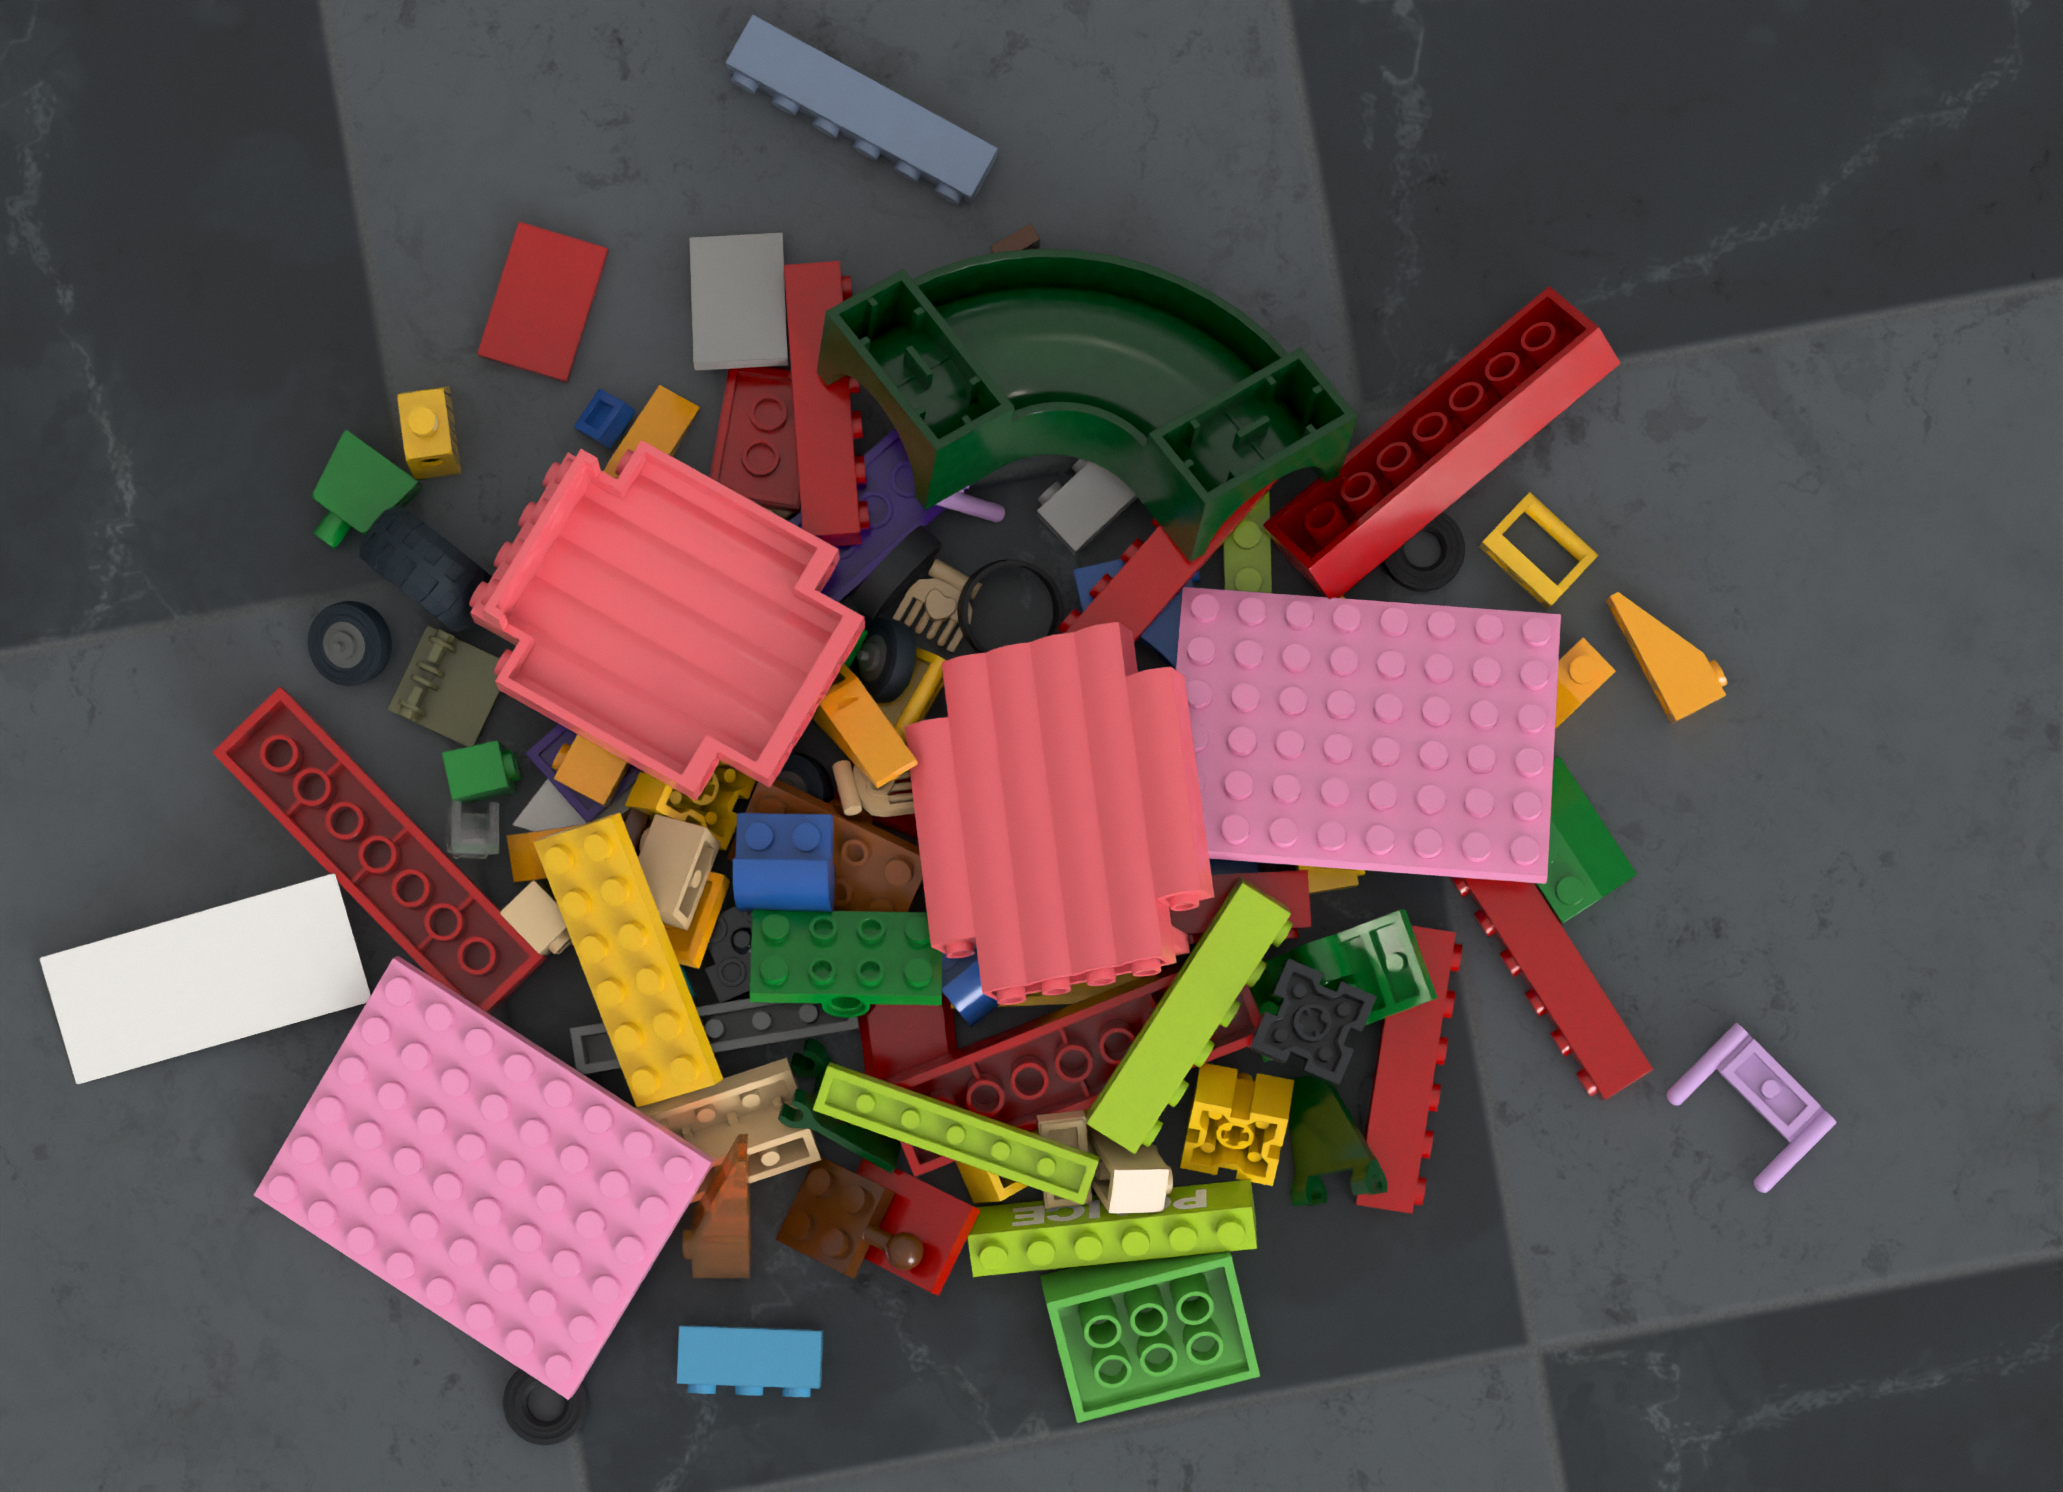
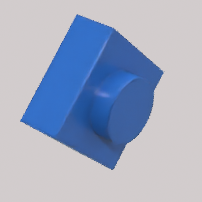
[574,388,636,449]

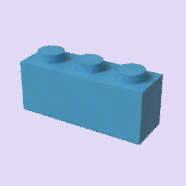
[677,1325,823,1397]

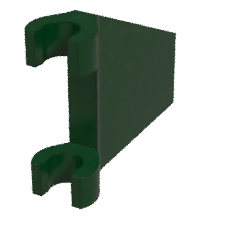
[778,1038,901,1174]
[1289,1075,1388,1206]

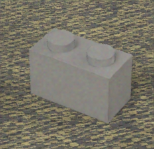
[1037,459,1138,556]

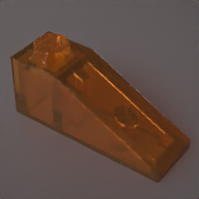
[683,1134,752,1278]

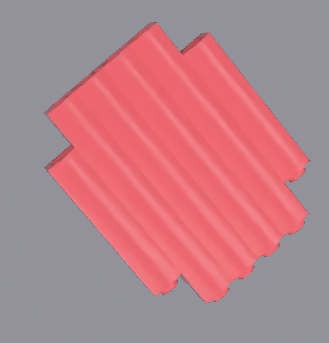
[469,440,865,801]
[904,622,1214,1005]

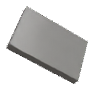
[689,232,788,370]

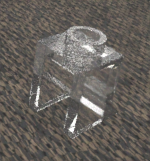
[445,801,499,859]

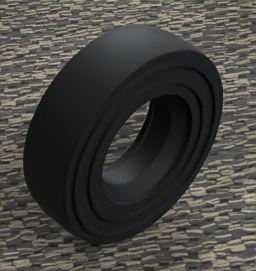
[1382,512,1465,592]
[503,1369,589,1446]

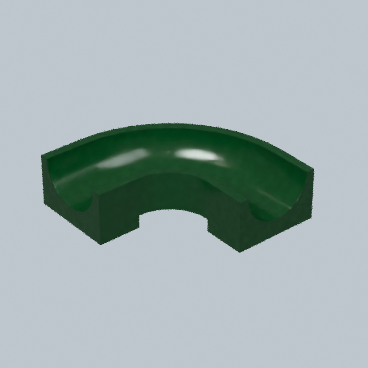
[817,249,1358,562]

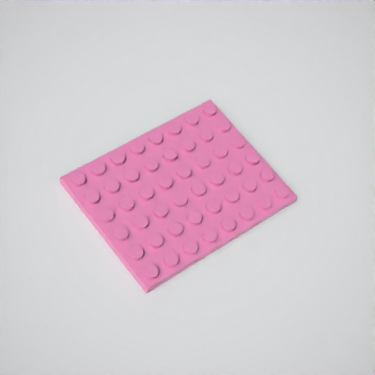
[1176,587,1561,884]
[254,956,715,1400]

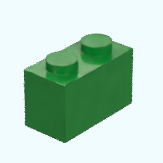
[442,740,522,805]

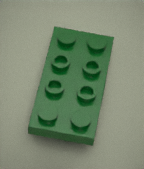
[1250,909,1438,1062]
[750,910,942,1018]

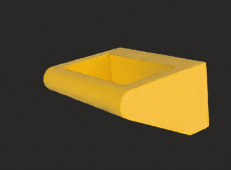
[1479,492,1598,610]
[877,647,947,746]

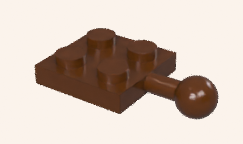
[775,1156,924,1279]

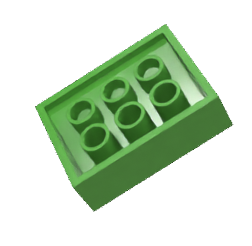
[1040,1251,1260,1423]

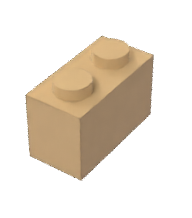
[638,814,721,930]
[500,880,572,956]
[1087,1128,1173,1213]

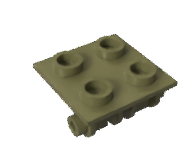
[387,625,500,747]

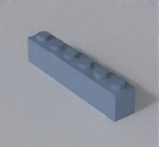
[725,14,998,205]

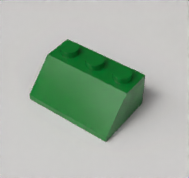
[1534,757,1637,924]

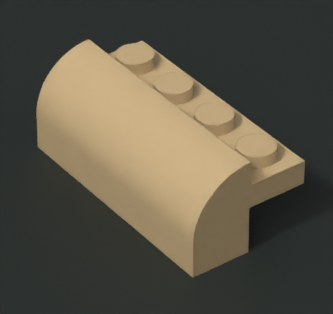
[636,1058,821,1203]

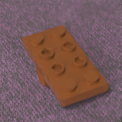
[726,779,923,912]

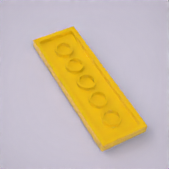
[533,812,723,1108]

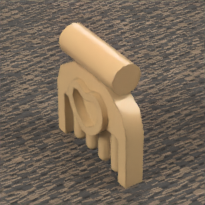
[892,559,983,654]
[832,760,915,817]

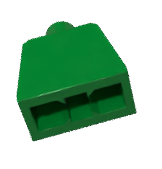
[312,430,423,549]

